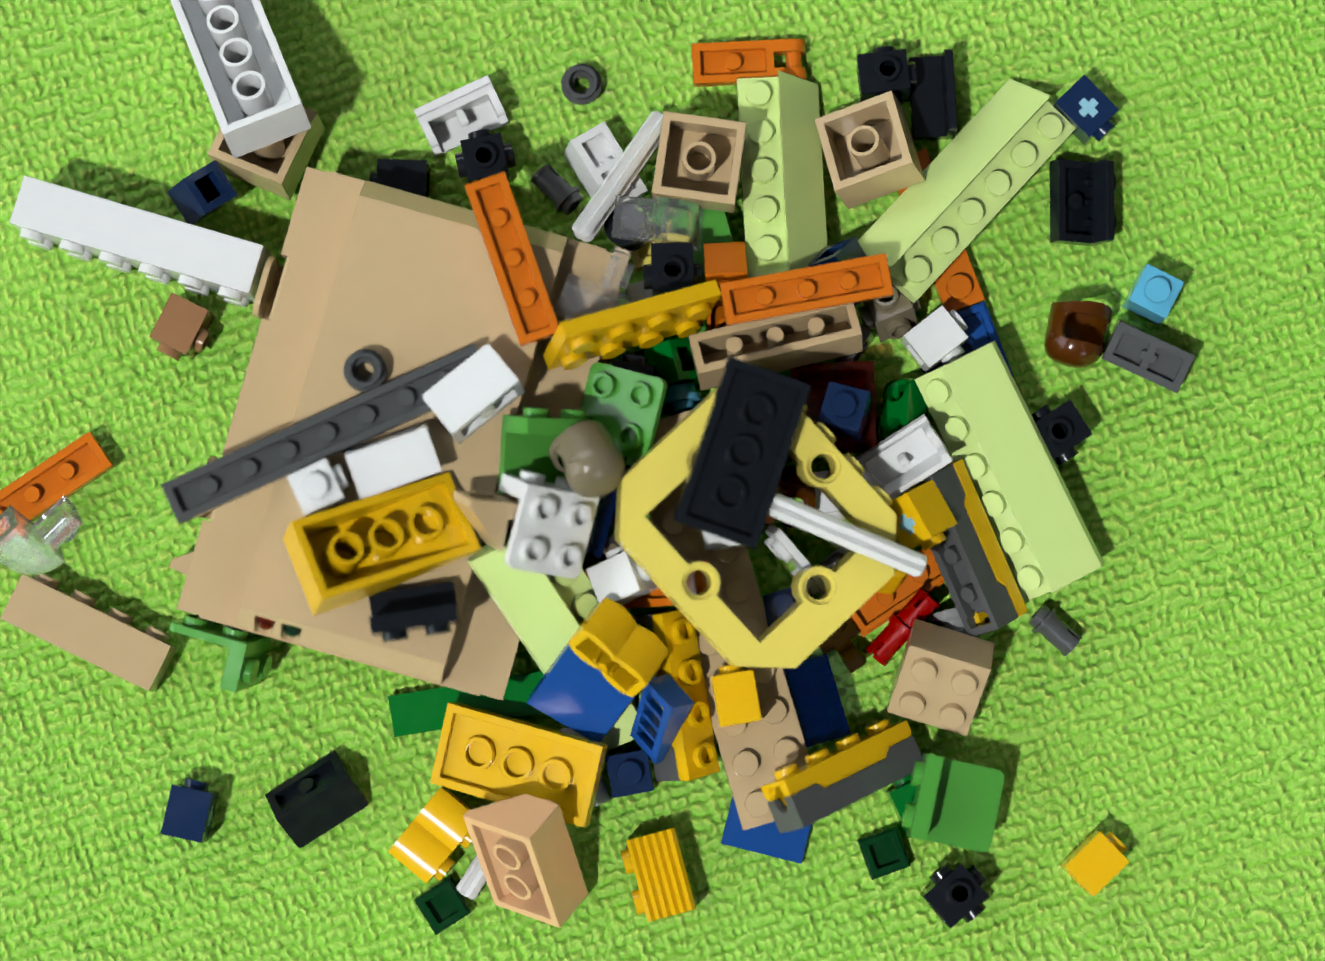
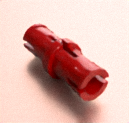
[866,587,940,666]

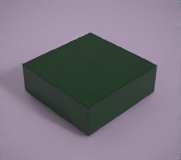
[857,826,911,880]
[414,877,472,935]

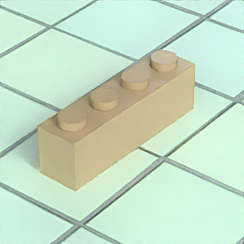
[688,303,863,391]
[0,571,178,692]

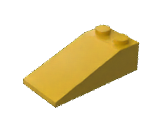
[283,472,481,616]

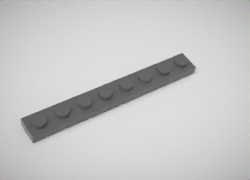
[161,344,478,525]

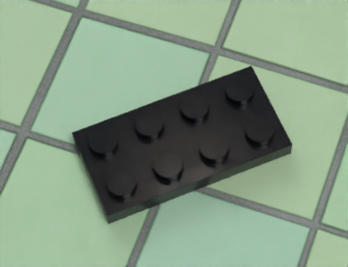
[673,357,811,549]

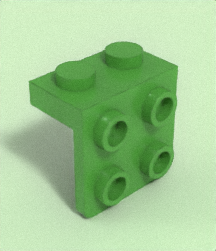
[580,362,667,466]
[498,407,602,494]
[169,614,272,693]
[902,753,1005,852]

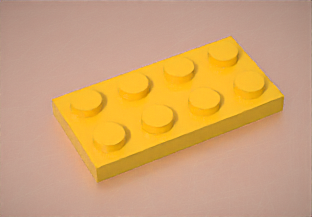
[543,280,722,370]
[430,701,608,828]

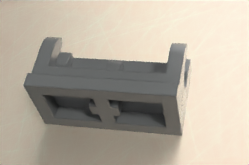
[1102,318,1195,393]

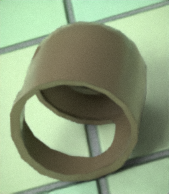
[548,421,625,498]

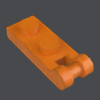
[691,39,807,87]

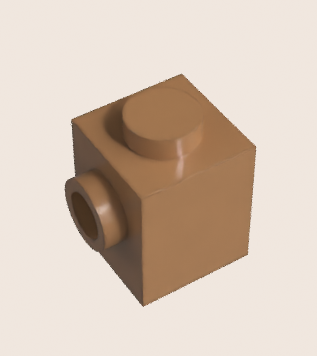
[149,293,214,361]

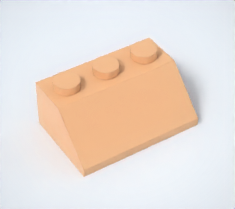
[463,794,588,928]

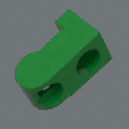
[879,377,928,443]

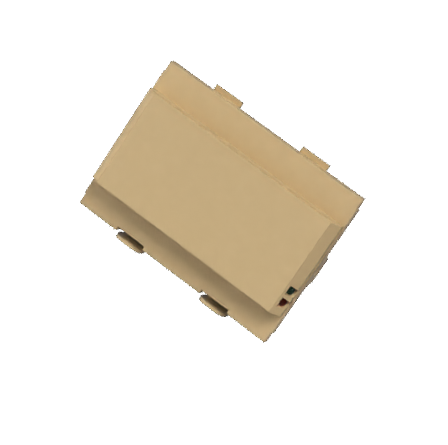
[177,166,628,701]

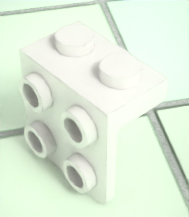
[499,469,600,579]
[763,524,850,595]

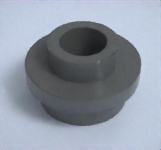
[561,64,602,105]
[344,349,387,392]

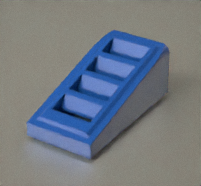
[630,674,694,764]

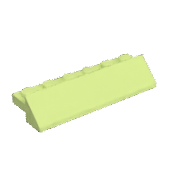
[737,70,828,278]
[858,79,1076,303]
[915,341,1105,602]
[467,530,641,751]

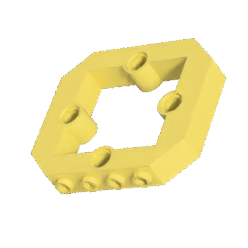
[615,387,897,668]

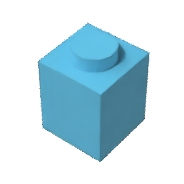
[1122,263,1184,325]

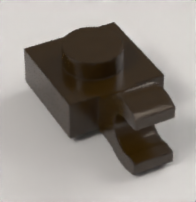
[819,617,865,673]

